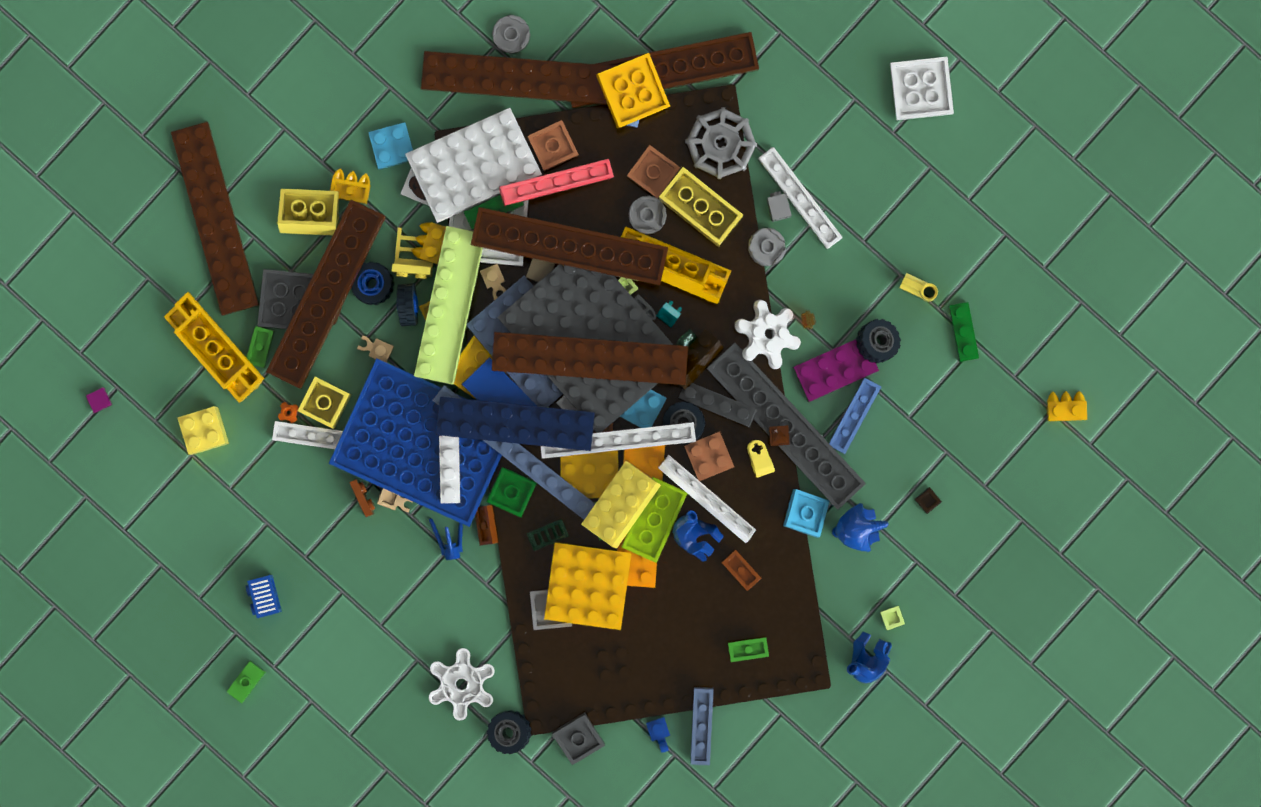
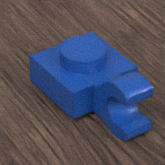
[646,717,670,753]

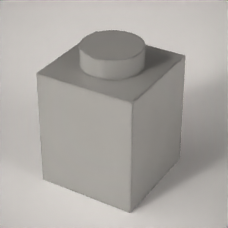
[767,191,792,222]

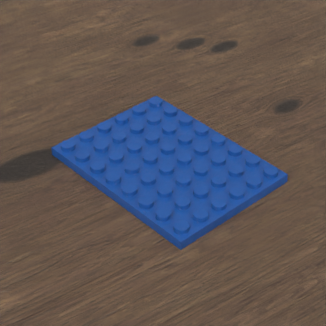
[329,358,502,527]

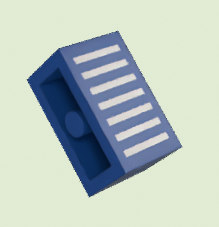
[246,575,282,618]

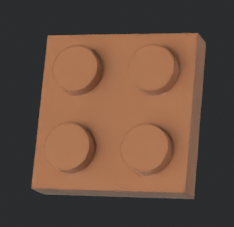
[528,120,579,171]
[627,145,680,199]
[684,431,734,481]

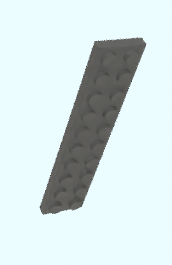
[707,343,866,510]

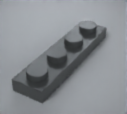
[679,383,757,427]

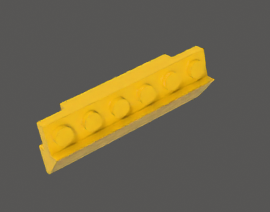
[621,227,731,304]
[164,292,265,403]

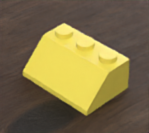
[277,189,339,236]

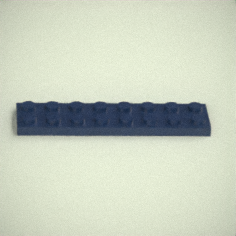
[436,397,595,451]

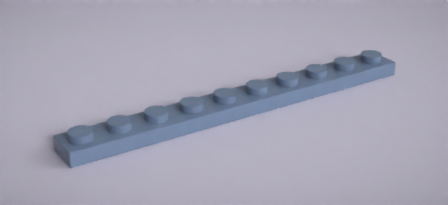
[432,385,595,519]

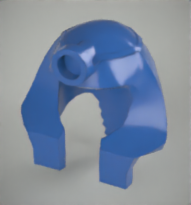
[832,503,889,552]
[672,510,724,562]
[847,632,892,683]

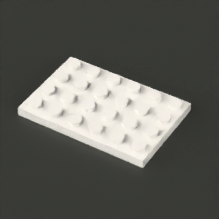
[405,108,542,223]

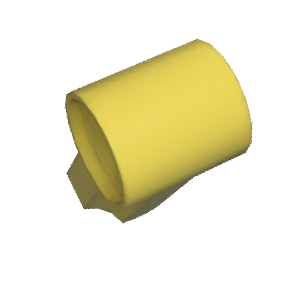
[899,273,938,302]

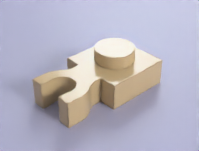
[480,264,506,300]
[357,336,394,363]
[377,488,413,513]

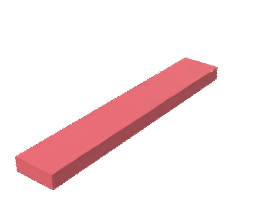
[499,159,614,206]

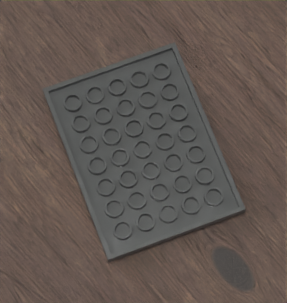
[497,264,673,433]

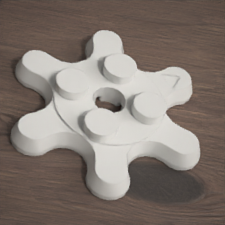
[735,300,801,369]
[429,648,495,721]

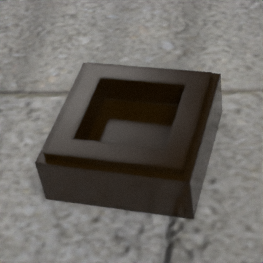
[915,487,942,514]

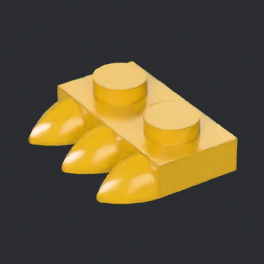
[330,169,371,204]
[411,222,446,265]
[1047,391,1087,421]

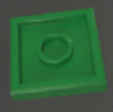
[486,467,537,517]

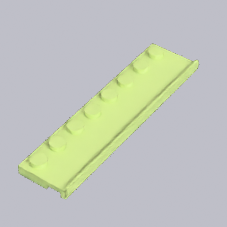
[414,226,483,385]

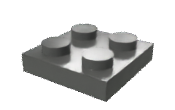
[552,712,605,765]

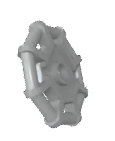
[685,107,757,179]

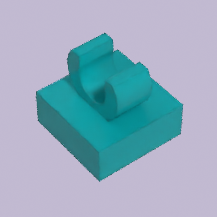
[656,301,682,327]

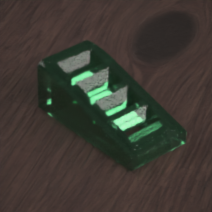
[677,330,697,347]
[527,519,569,551]

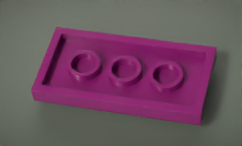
[793,339,879,402]

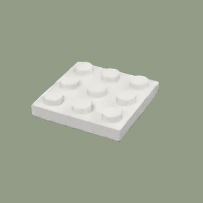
[890,57,954,121]

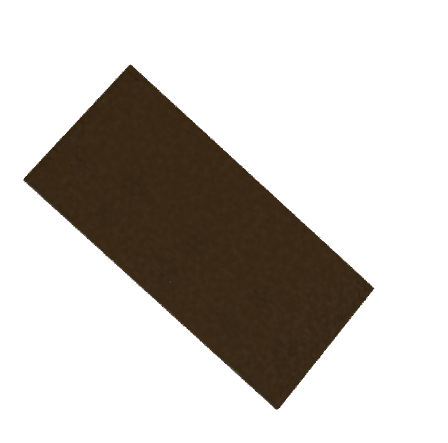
[434,85,831,736]

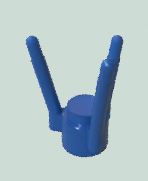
[429,518,463,560]

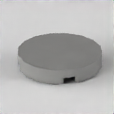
[492,15,530,54]
[628,196,667,234]
[748,228,786,266]

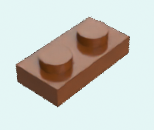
[349,479,375,517]
[475,505,498,546]
[721,550,762,591]

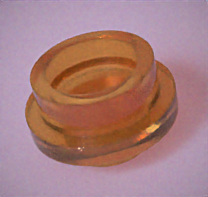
[801,310,816,329]

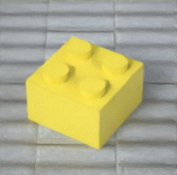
[298,377,352,429]
[178,406,229,455]

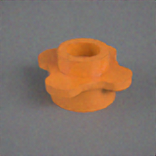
[278,402,299,423]

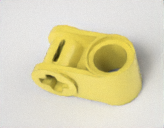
[747,440,775,478]

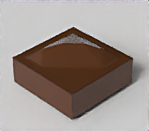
[769,425,790,446]

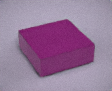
[86,388,112,413]

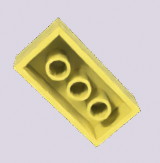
[659,167,743,247]
[581,461,661,548]

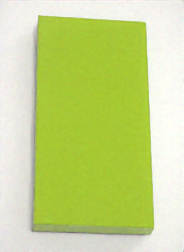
[621,477,688,563]

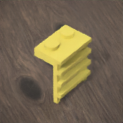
[392,227,433,279]

